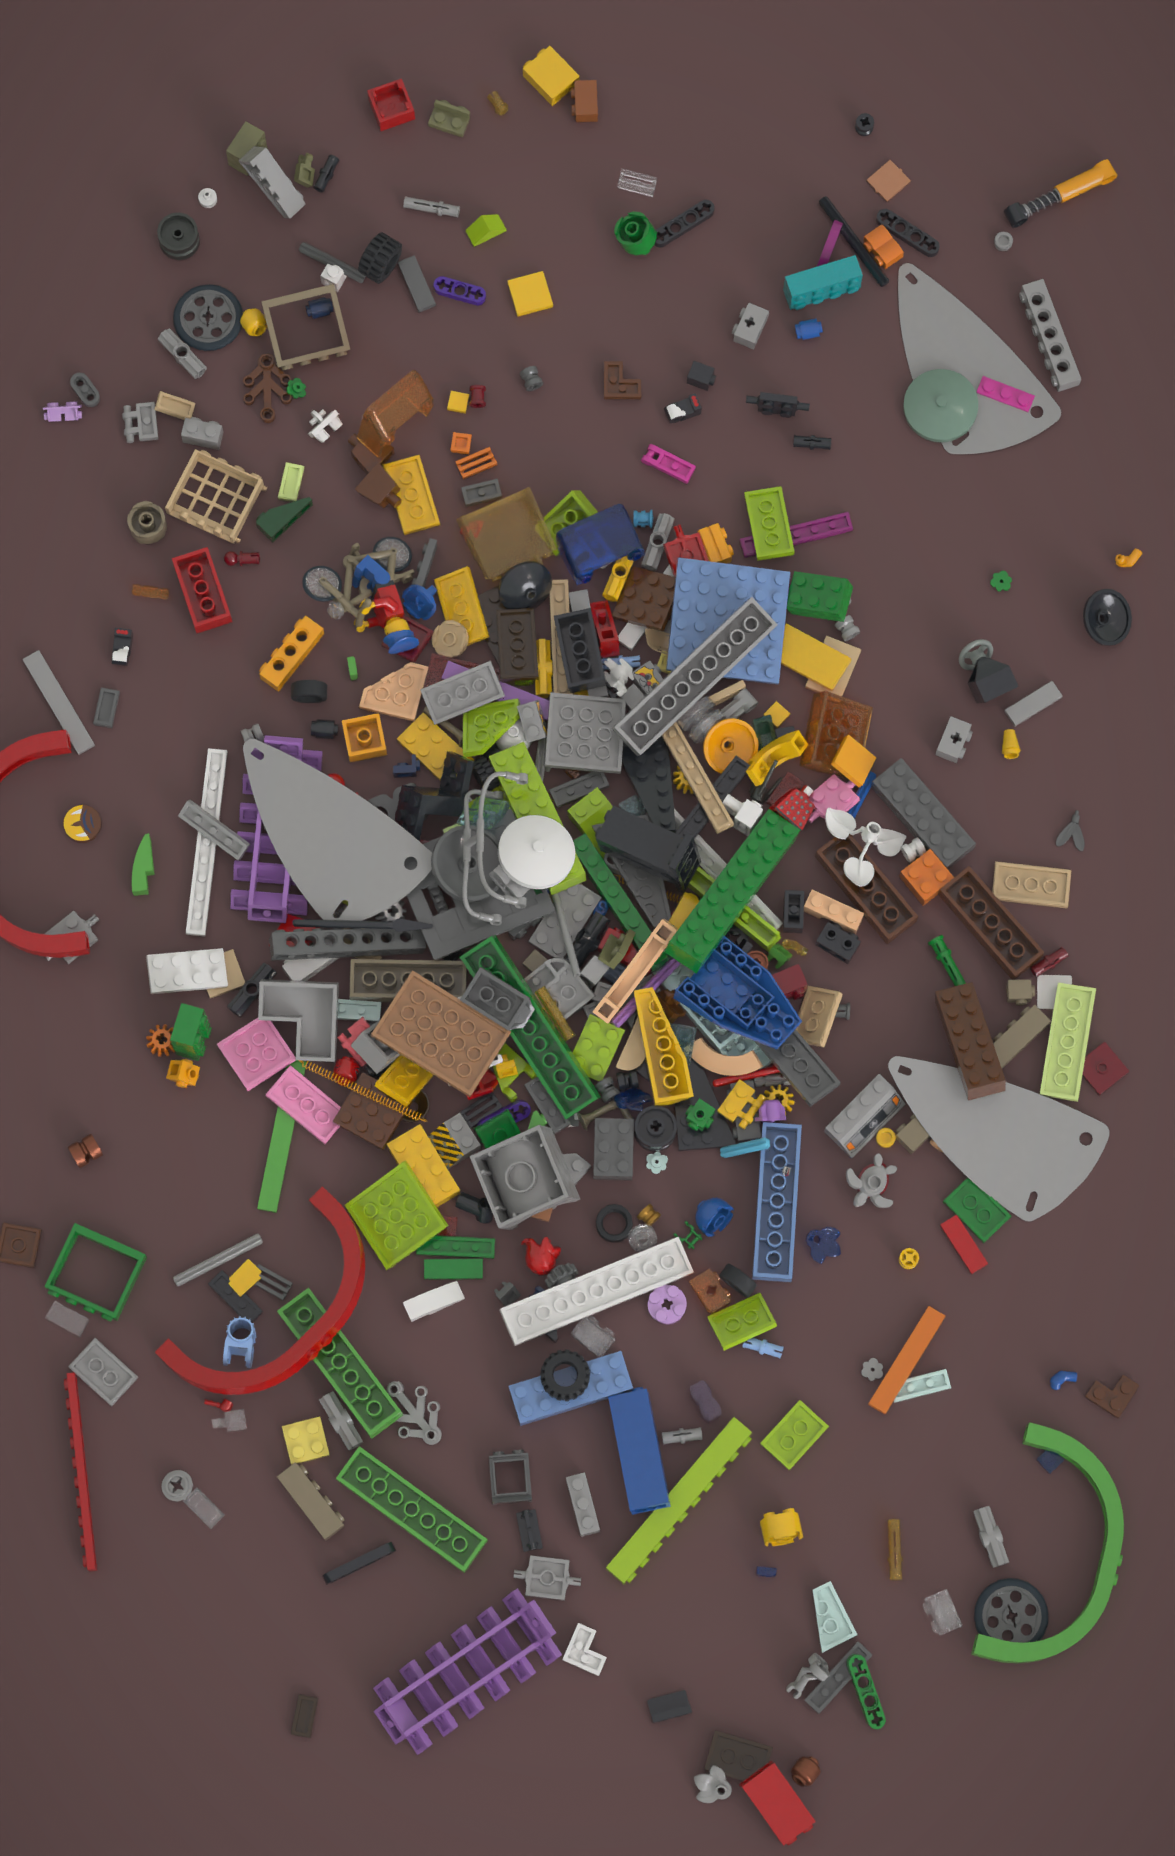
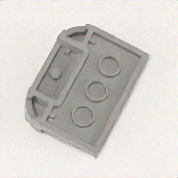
[524,957,596,1027]

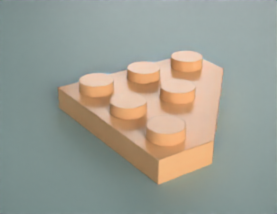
[359,662,429,722]

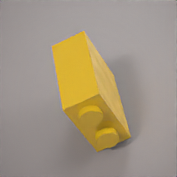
[523,46,580,106]

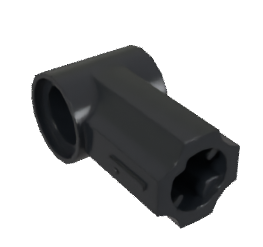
[455,1192,493,1223]

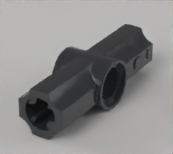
[565,911,611,969]
[227,963,277,1017]

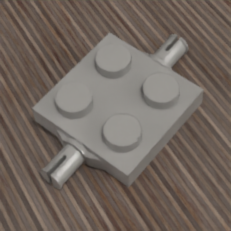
[45,911,99,964]
[513,1555,581,1601]

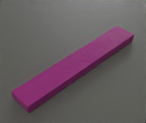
[740,512,853,558]

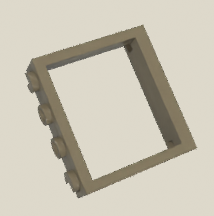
[261,284,350,370]

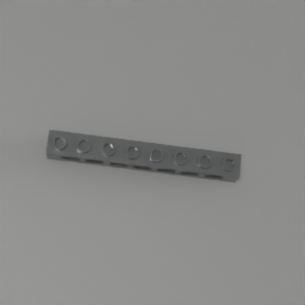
[269,928,426,961]

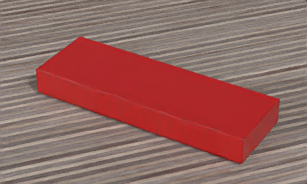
[940,1214,988,1275]

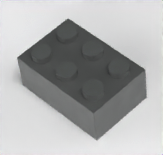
[593,1118,634,1180]

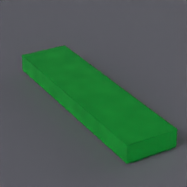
[416,1236,495,1259]

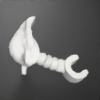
[604,658,634,697]

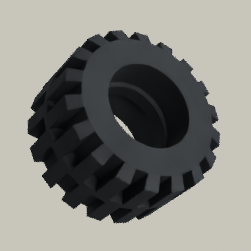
[358,232,402,284]
[540,1349,590,1401]

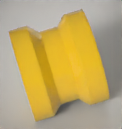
[899,1248,919,1270]

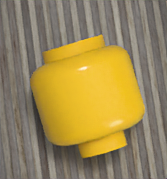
[240,308,267,336]

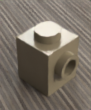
[1006,980,1035,1005]

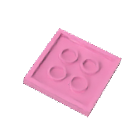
[217,1018,296,1091]

